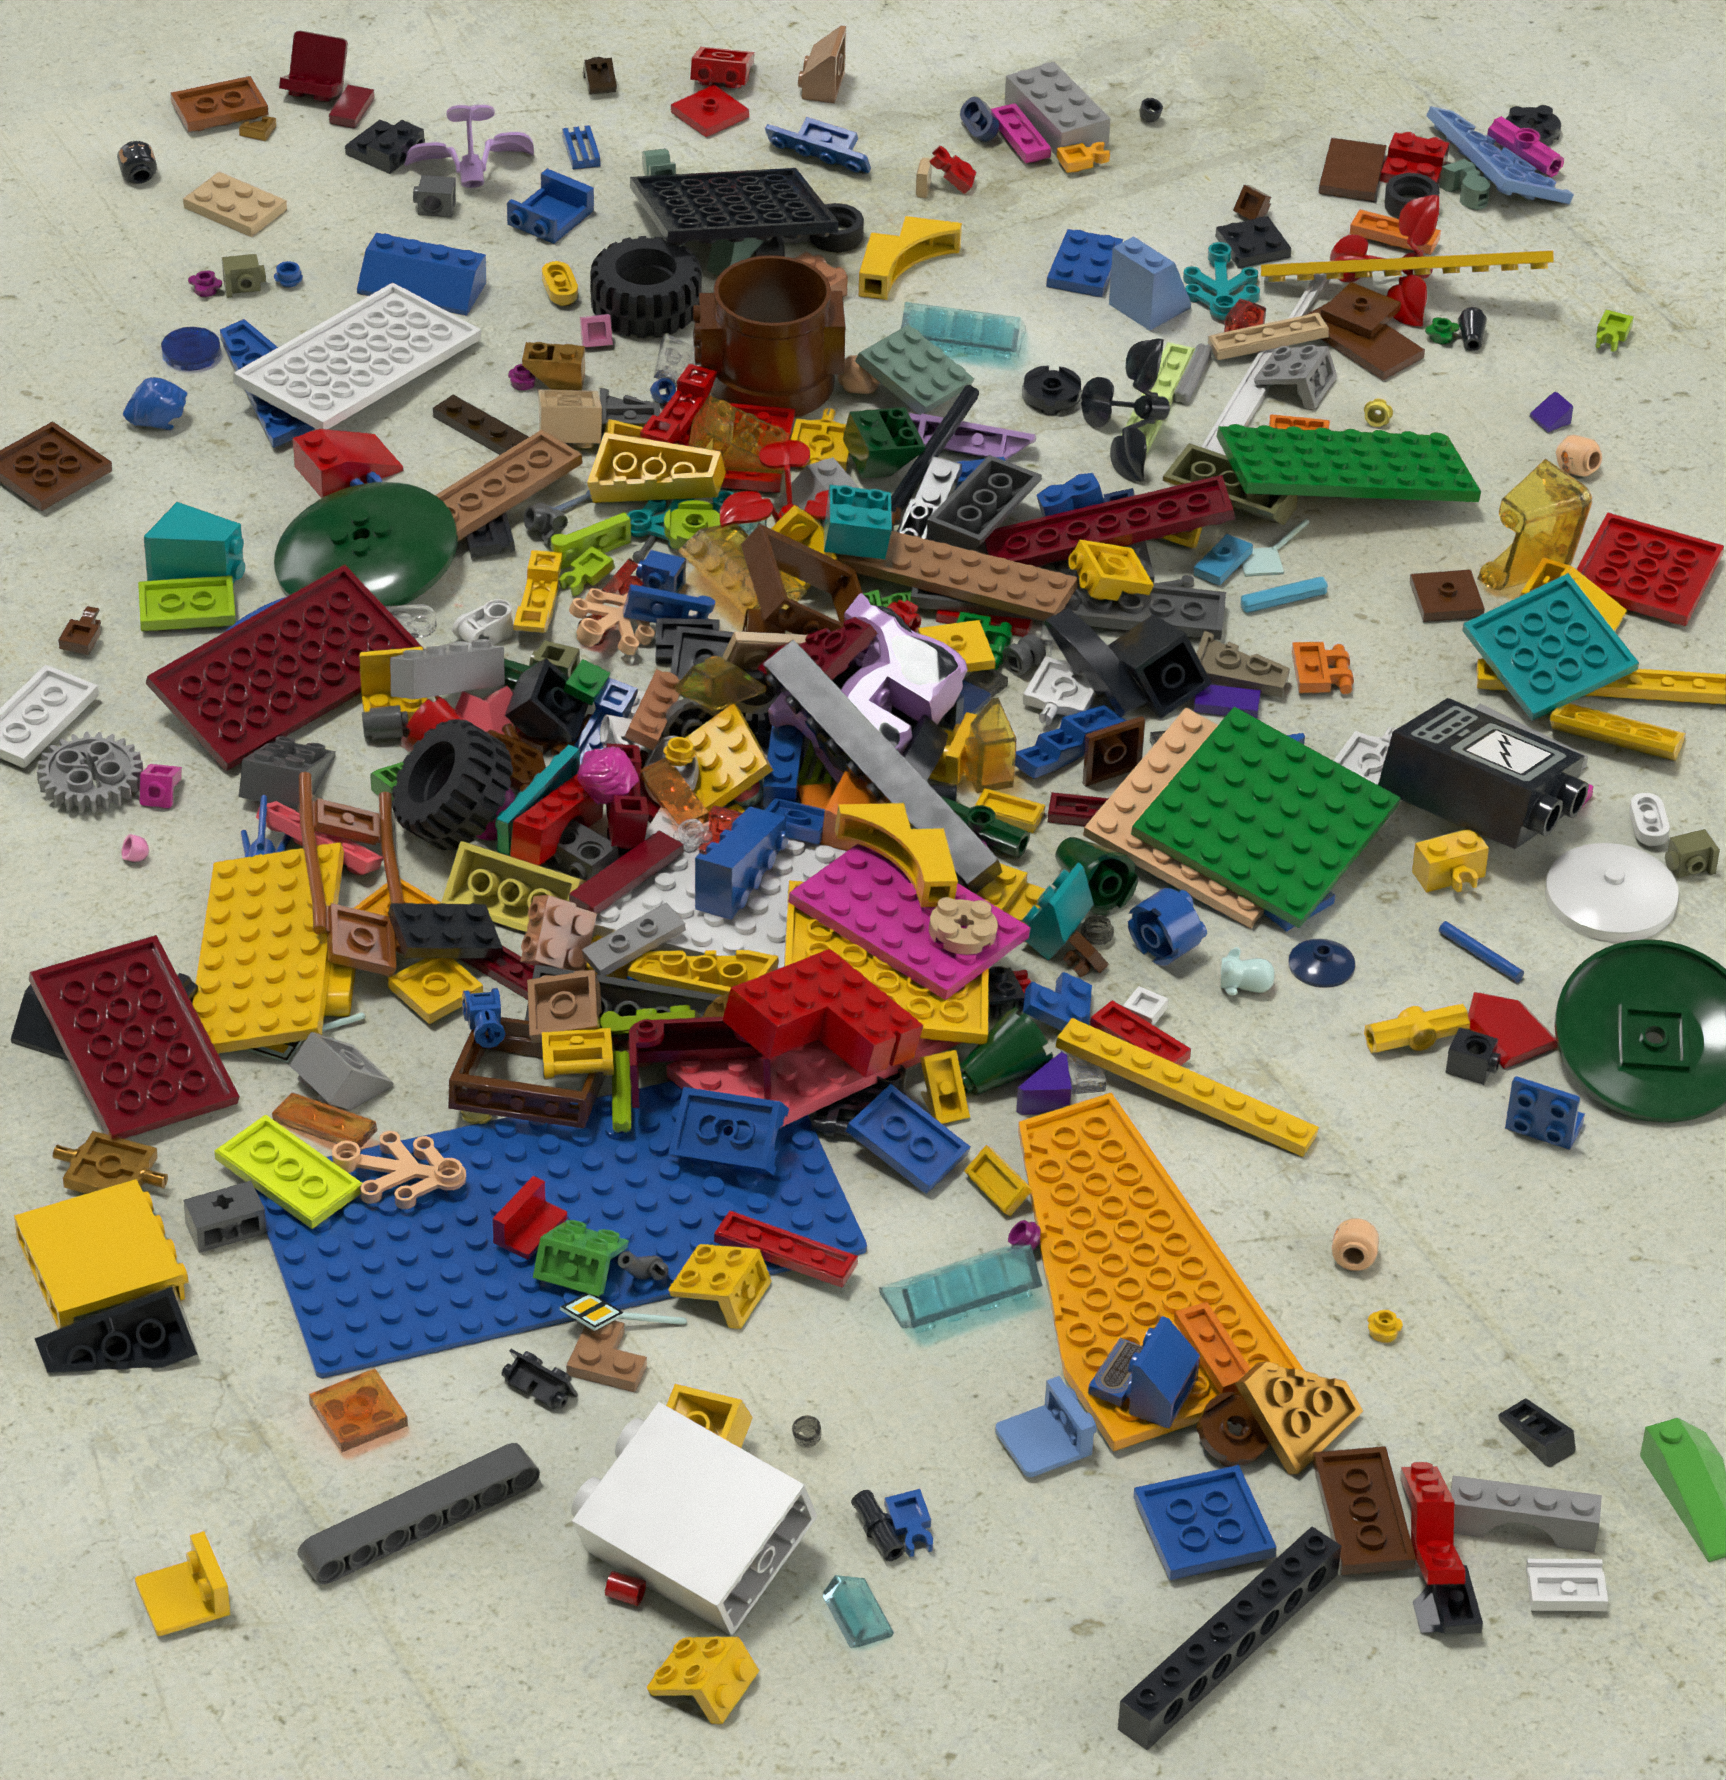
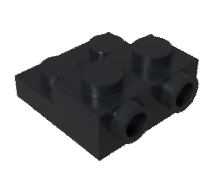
[345,119,425,174]

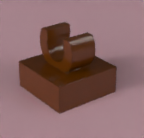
[1233,185,1271,220]
[1063,931,1109,977]

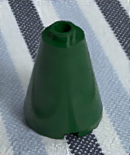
[1055,837,1138,915]
[959,1007,1053,1095]

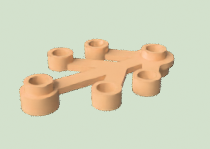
[569,588,655,655]
[332,1131,466,1209]

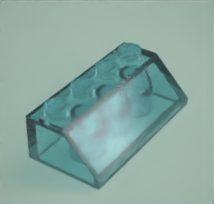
[901,302,1026,360]
[878,1245,1043,1333]

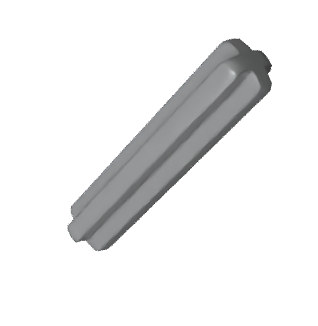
[1174,343,1212,404]

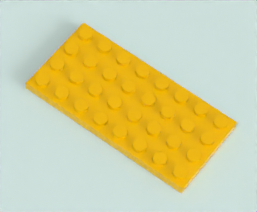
[192,842,344,1054]

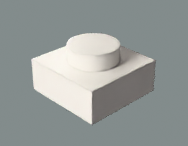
[1123,986,1168,1025]

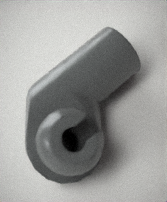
[618,1251,669,1281]

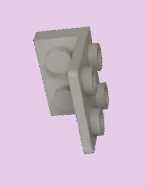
[1254,345,1337,409]

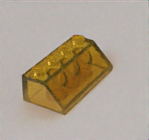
[678,524,807,617]

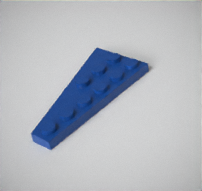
[220,319,315,448]

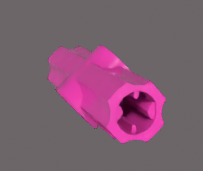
[1487,116,1564,178]

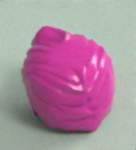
[577,746,639,805]

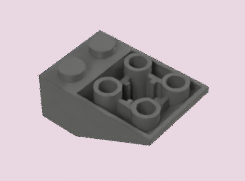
[238,736,336,809]

